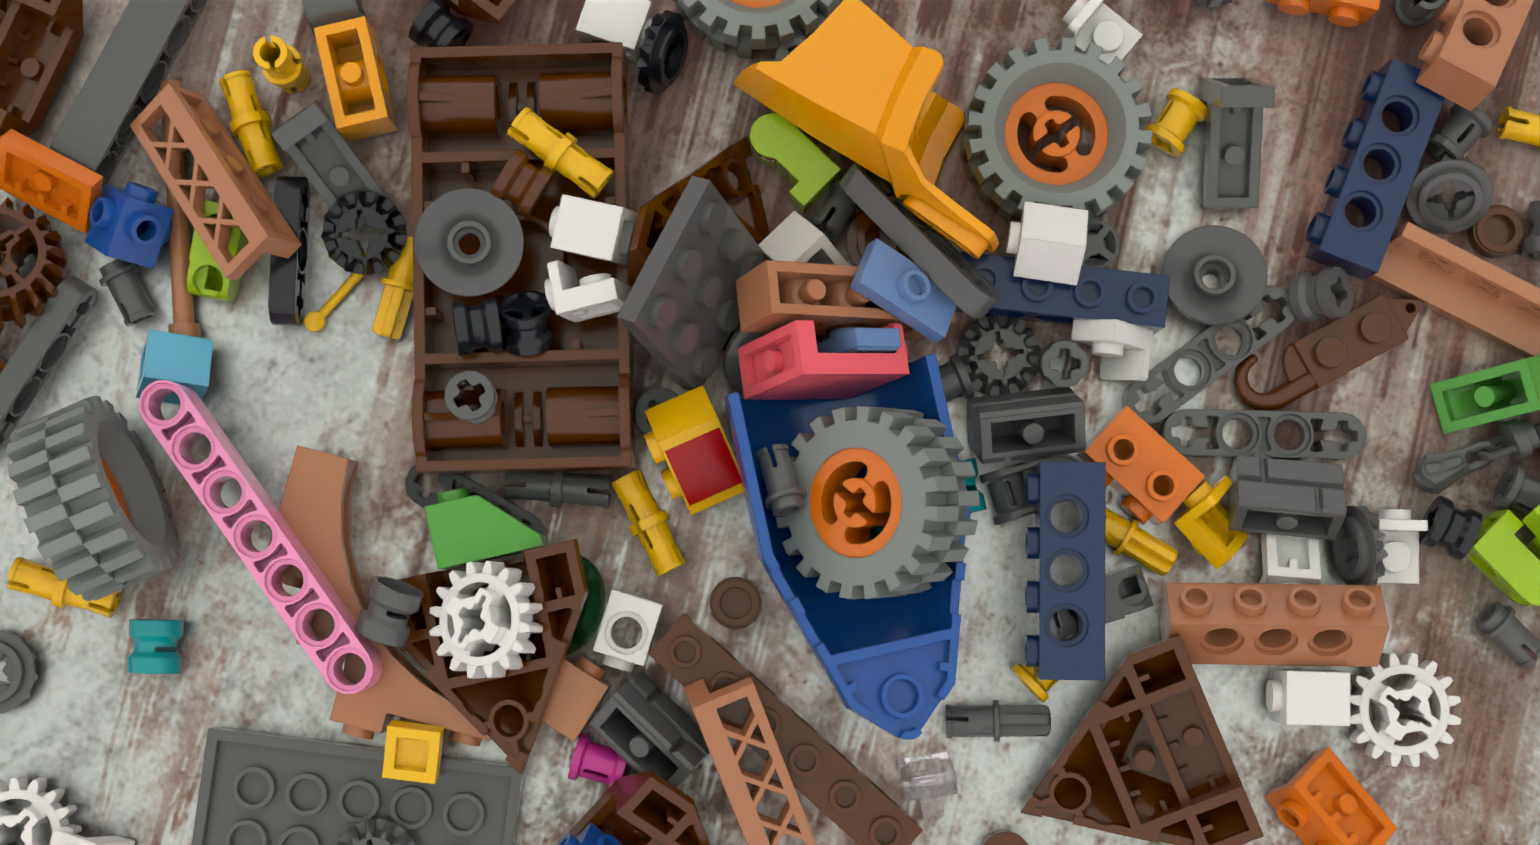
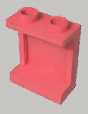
[737,320,910,400]

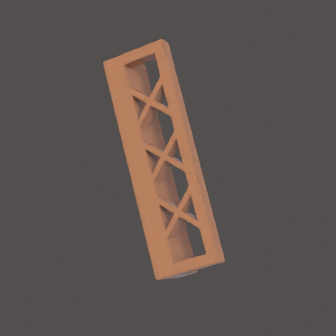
[129,83,302,281]
[1368,222,1540,358]
[683,677,817,845]

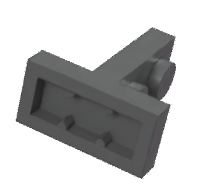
[1199,78,1275,208]
[271,100,390,234]

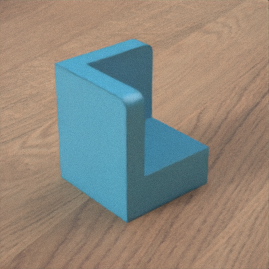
[136,329,213,404]

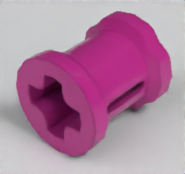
[568,733,628,786]

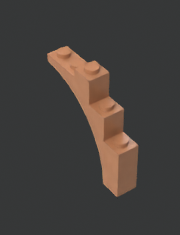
[269,445,492,747]

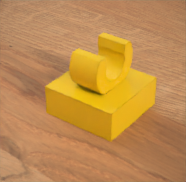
[382,720,444,784]

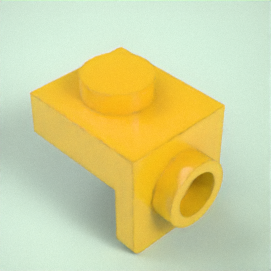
[1174,475,1249,570]

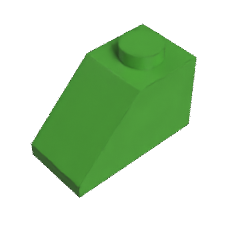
[1429,355,1540,434]
[424,488,548,569]

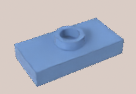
[850,238,957,343]
[817,327,901,353]

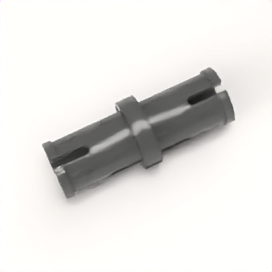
[504,471,612,509]

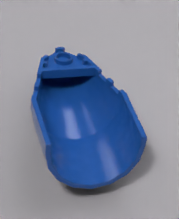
[724,354,971,740]

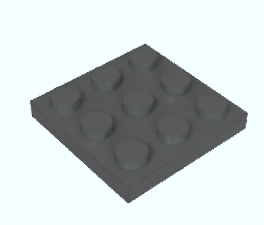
[617,175,769,391]

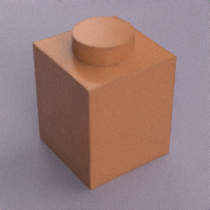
[542,654,612,742]

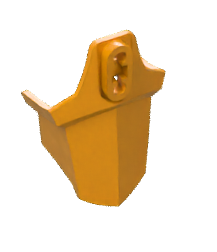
[733,0,999,259]

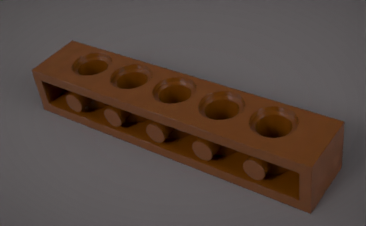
[648,613,923,845]

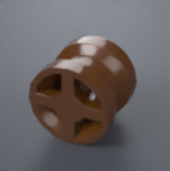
[490,149,555,218]

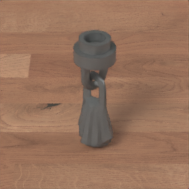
[1412,419,1540,494]

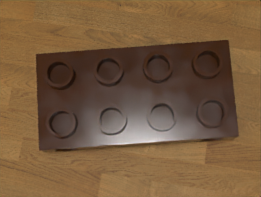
[407,42,636,475]

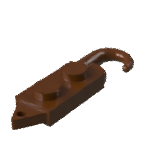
[1234,294,1424,411]

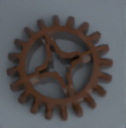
[0,197,68,334]

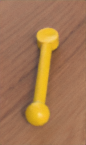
[304,251,367,332]

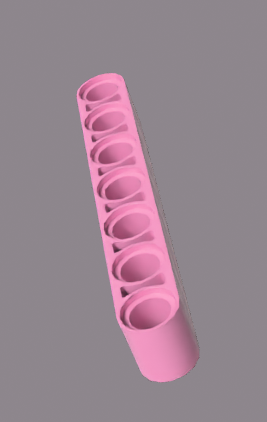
[139,380,383,694]

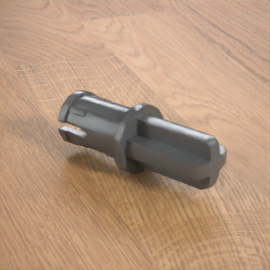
[946,700,1051,742]

